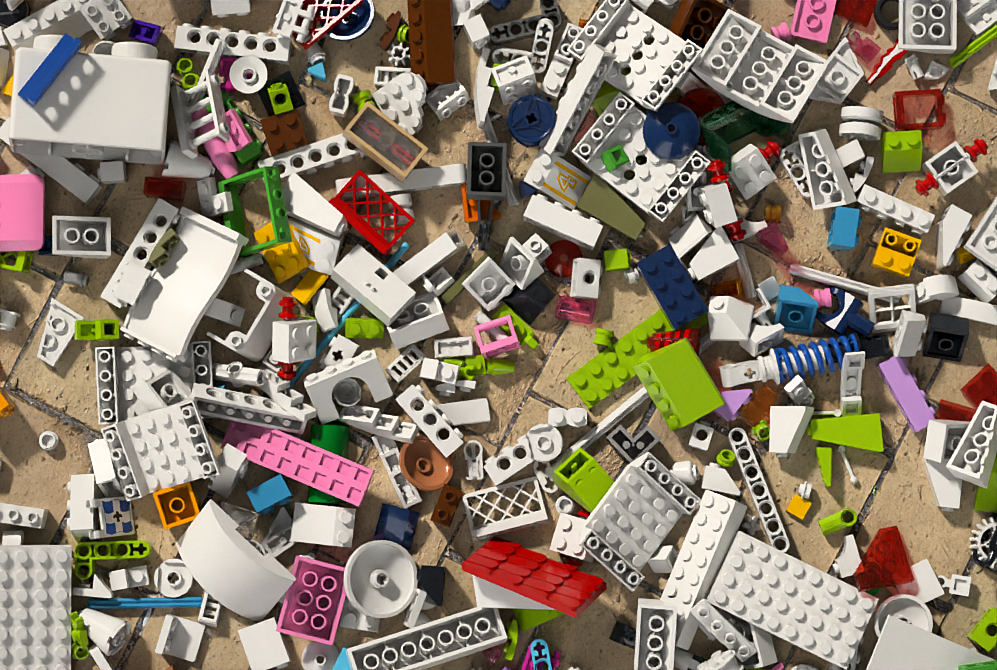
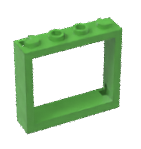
[218,166,292,257]

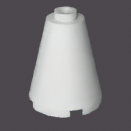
[161,139,216,179]
[78,608,131,656]

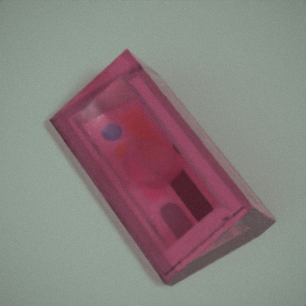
[554,294,596,324]

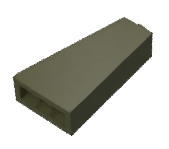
[576,174,646,242]

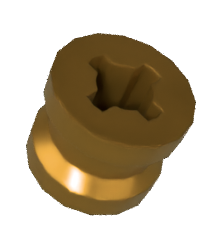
[764,204,781,224]

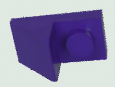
[128,19,163,47]

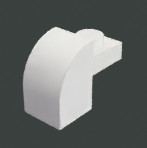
[914,275,959,305]
[419,358,460,385]

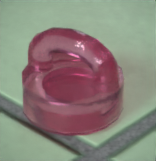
[483,646,503,666]

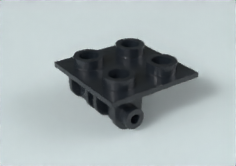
[258,71,305,117]

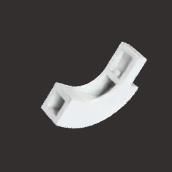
[204,298,245,327]

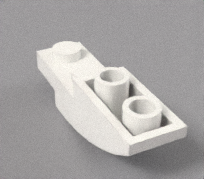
[539,23,583,100]

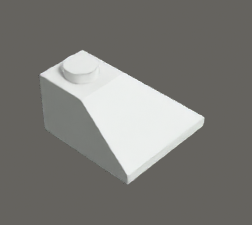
[708,296,754,341]

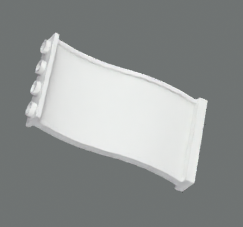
[119,206,249,363]

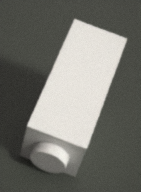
[769,406,814,457]
[88,439,124,498]
[922,458,962,512]

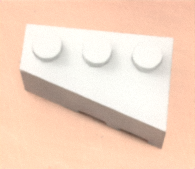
[208,443,249,498]
[67,474,100,542]

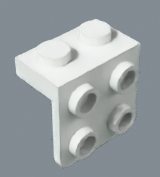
[80,0,133,41]

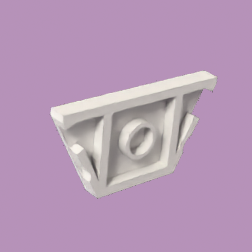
[809,37,864,105]

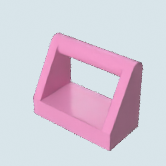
[474,315,521,359]

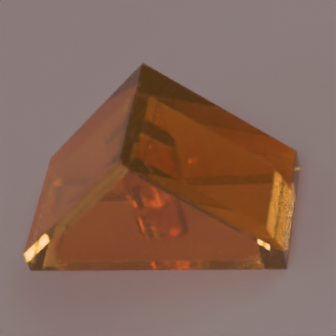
[710,278,744,300]

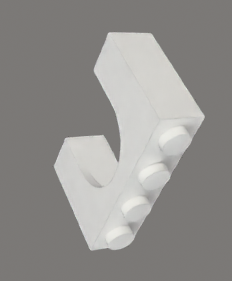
[303,349,393,425]

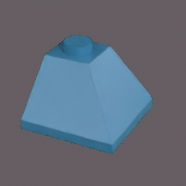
[773,285,818,334]

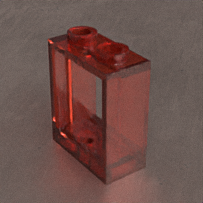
[892,89,946,132]

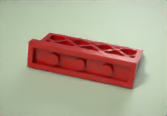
[276,0,364,50]
[329,169,416,255]

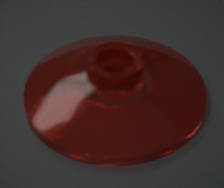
[545,240,583,278]

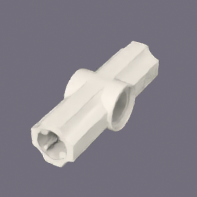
[212,362,266,387]

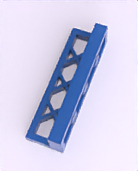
[18,33,82,107]

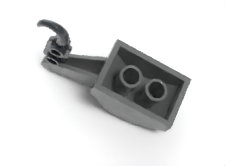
[466,142,507,251]

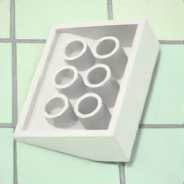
[898,0,957,54]

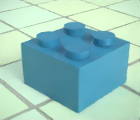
[827,206,862,252]
[246,474,294,515]

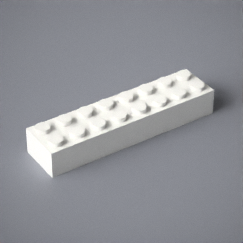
[660,490,748,650]
[346,607,507,670]

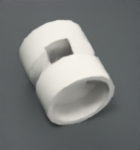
[387,194,415,225]

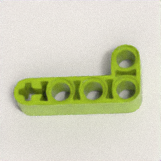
[74,540,153,579]

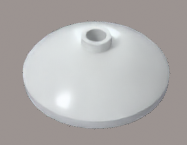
[874,594,933,639]

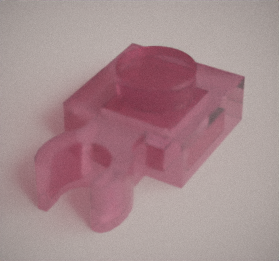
[847,31,881,64]

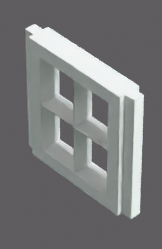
[868,284,916,334]

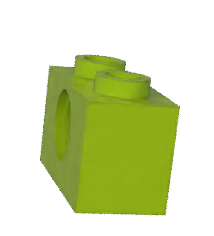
[967,606,997,652]

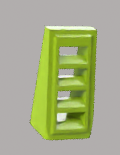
[815,447,832,487]

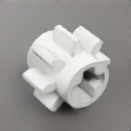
[387,43,410,67]

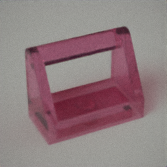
[755,222,788,256]

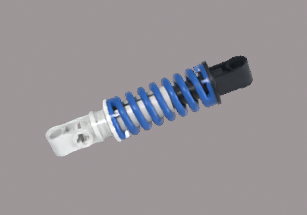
[719,332,891,387]

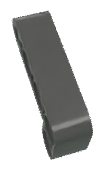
[489,0,561,46]

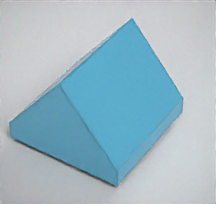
[307,62,327,82]

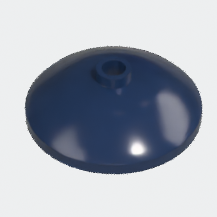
[319,0,375,41]
[643,102,701,160]

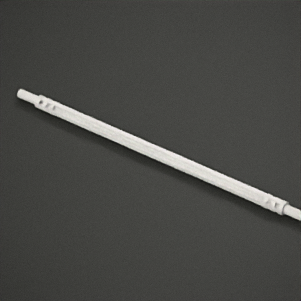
[543,302,750,479]

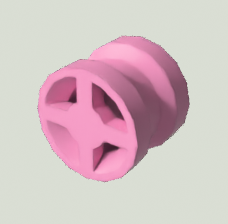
[770,22,792,41]
[813,288,831,308]

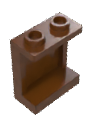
[430,484,463,527]

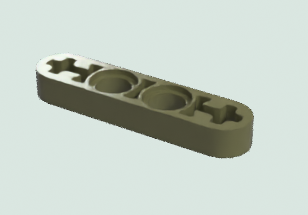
[440,246,500,305]

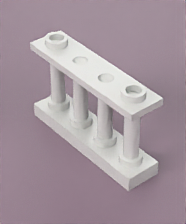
[170,69,230,159]

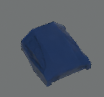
[373,503,420,550]

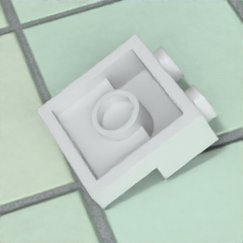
[462,257,516,311]

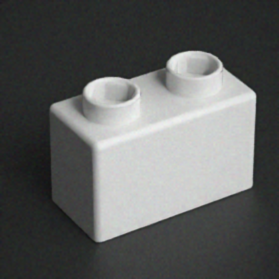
[9,35,172,165]

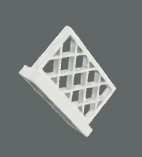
[462,476,548,541]

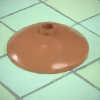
[399,435,454,491]

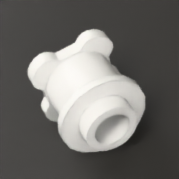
[0,309,21,332]

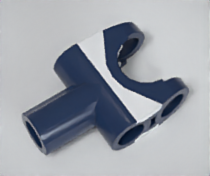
[815,287,875,338]

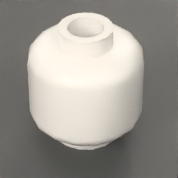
[670,460,699,486]

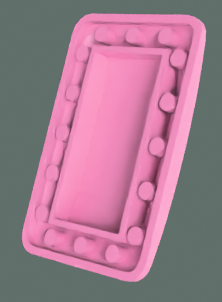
[0,174,45,252]

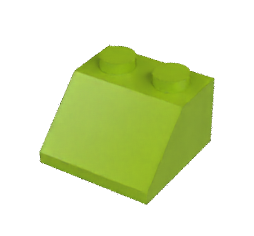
[880,130,922,174]

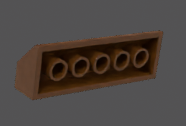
[407,0,457,87]

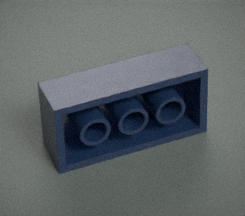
[635,244,709,332]

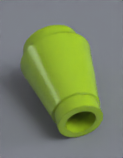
[486,357,514,376]

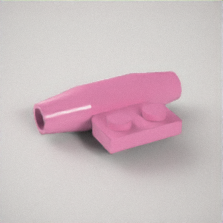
[192,108,253,179]

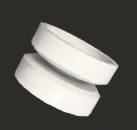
[838,106,884,141]

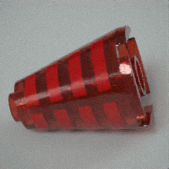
[647,328,701,357]

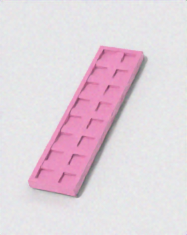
[220,420,375,507]

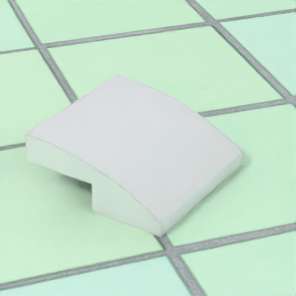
[957,0,997,38]
[891,559,945,603]

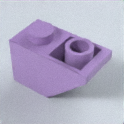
[713,389,752,422]

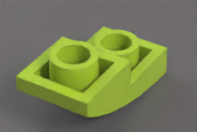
[503,618,518,661]

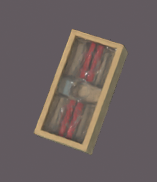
[342,101,428,182]

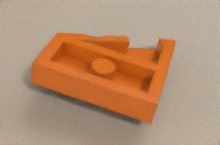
[460,184,502,223]

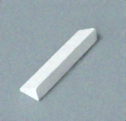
[413,398,490,431]

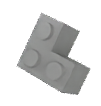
[605,424,661,464]

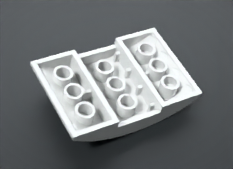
[691,8,829,123]
[176,499,297,622]

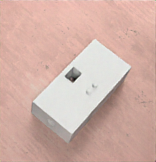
[331,244,416,327]

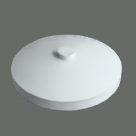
[343,540,418,618]

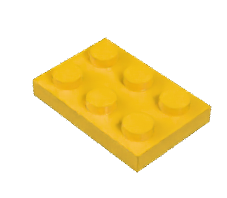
[253,221,310,284]

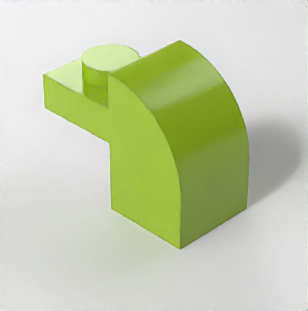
[75,319,119,341]

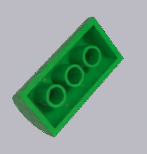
[308,425,350,504]

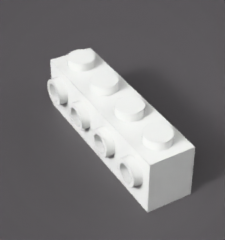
[854,184,935,236]

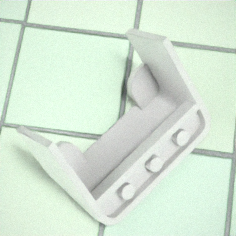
[206,269,292,362]

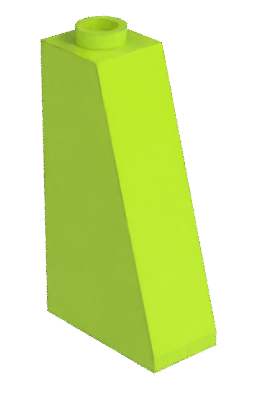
[806,413,884,453]

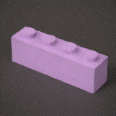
[876,356,937,433]

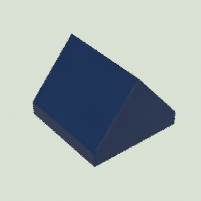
[518,181,536,200]

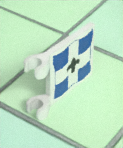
[85,496,135,539]

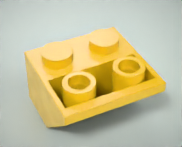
[870,227,922,279]

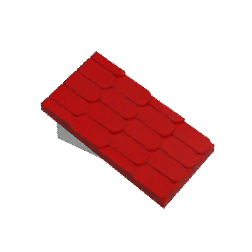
[461,536,607,618]

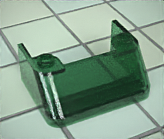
[698,101,791,172]

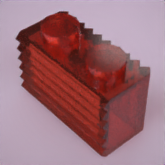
[143,176,186,201]

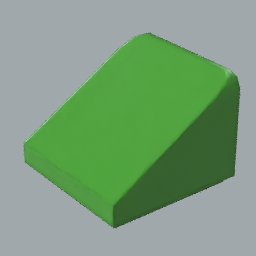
[600,144,630,172]

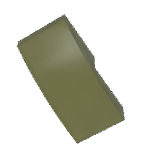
[148,228,181,269]

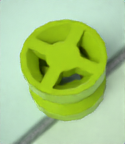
[593,328,614,347]

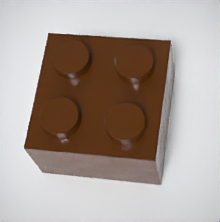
[260,108,309,157]

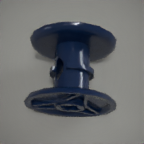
[507,95,556,147]

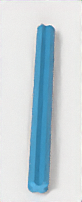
[88,597,203,609]

